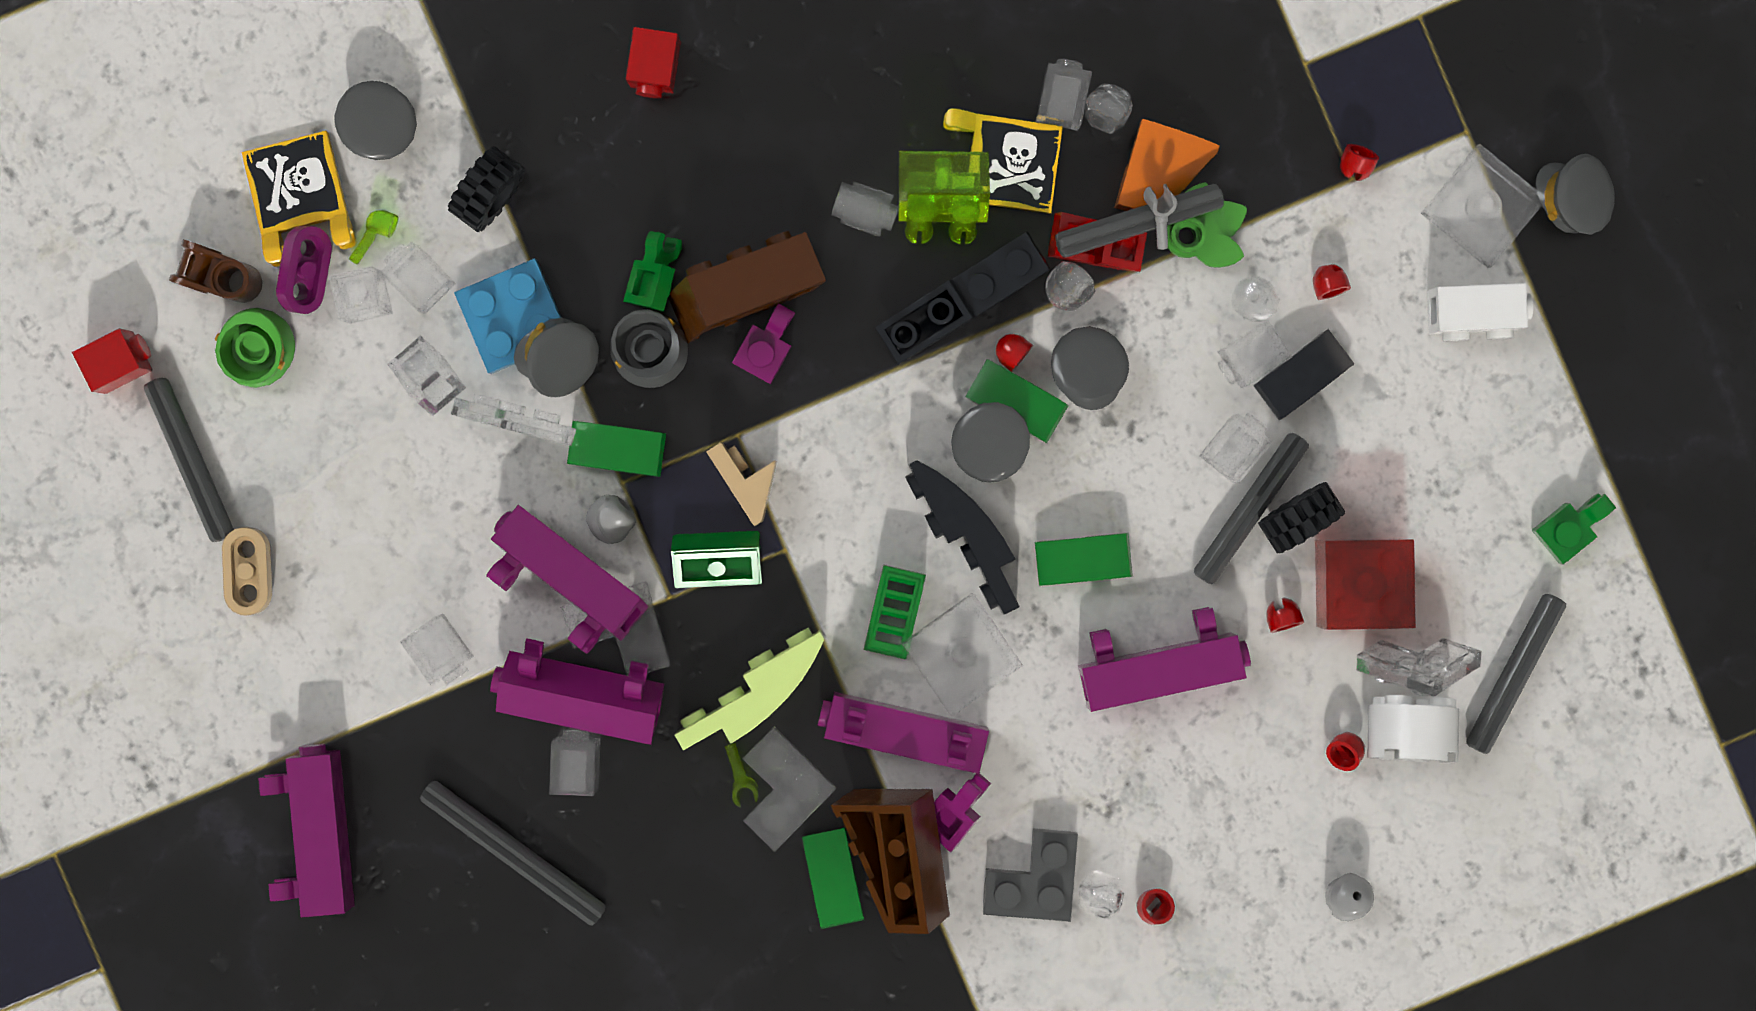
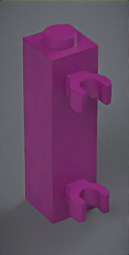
[486,505,649,654]
[1078,607,1251,712]
[490,638,664,745]
[818,691,989,774]
[258,743,355,918]

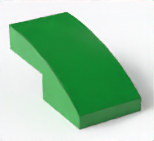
[965,359,1069,443]
[567,421,666,477]
[1035,533,1133,586]
[802,828,864,929]

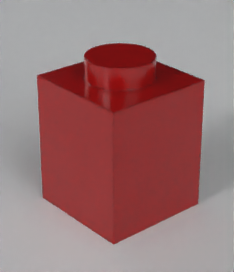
[626,27,681,98]
[72,328,153,394]

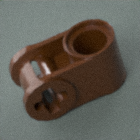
[169,239,263,303]

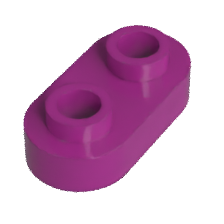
[276,226,332,314]

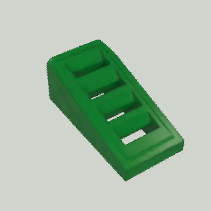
[863,564,926,659]

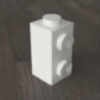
[1427,283,1533,342]

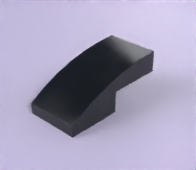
[1253,329,1354,420]

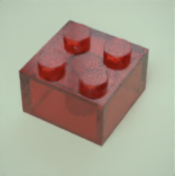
[1315,538,1416,630]

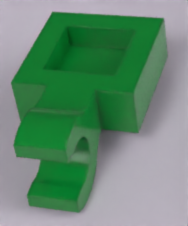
[623,231,682,311]
[1532,493,1616,565]

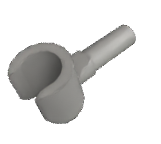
[1143,184,1177,250]

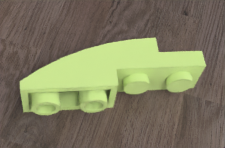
[675,627,825,750]

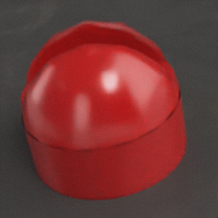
[1340,144,1379,181]
[1313,264,1351,300]
[996,334,1034,372]
[1266,597,1304,633]
[1326,732,1365,771]
[1136,889,1175,925]

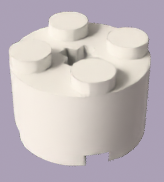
[1367,695,1459,763]

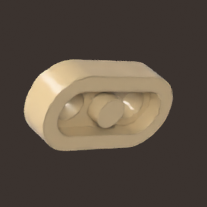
[222,527,272,616]

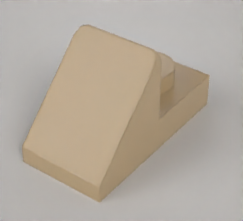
[706,442,777,526]

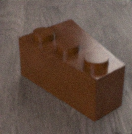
[668,231,826,343]
[831,789,950,934]

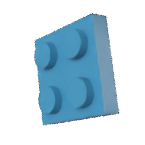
[454,258,562,374]

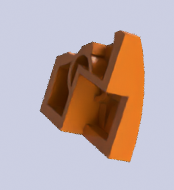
[1114,119,1220,211]

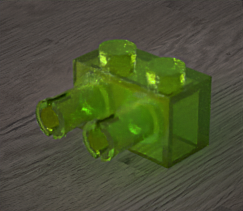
[898,151,990,244]

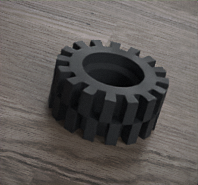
[448,147,525,232]
[1258,482,1345,554]

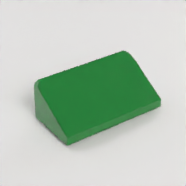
[671,531,762,588]

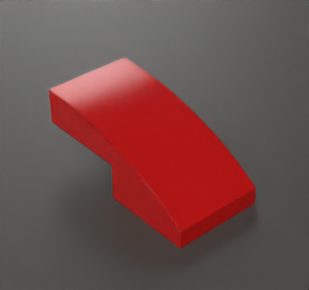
[1047,212,1147,272]

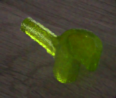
[349,210,399,265]
[725,743,758,807]

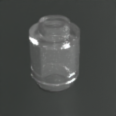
[831,181,899,237]

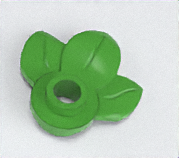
[1167,182,1247,268]

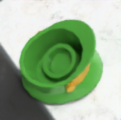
[215,308,295,388]

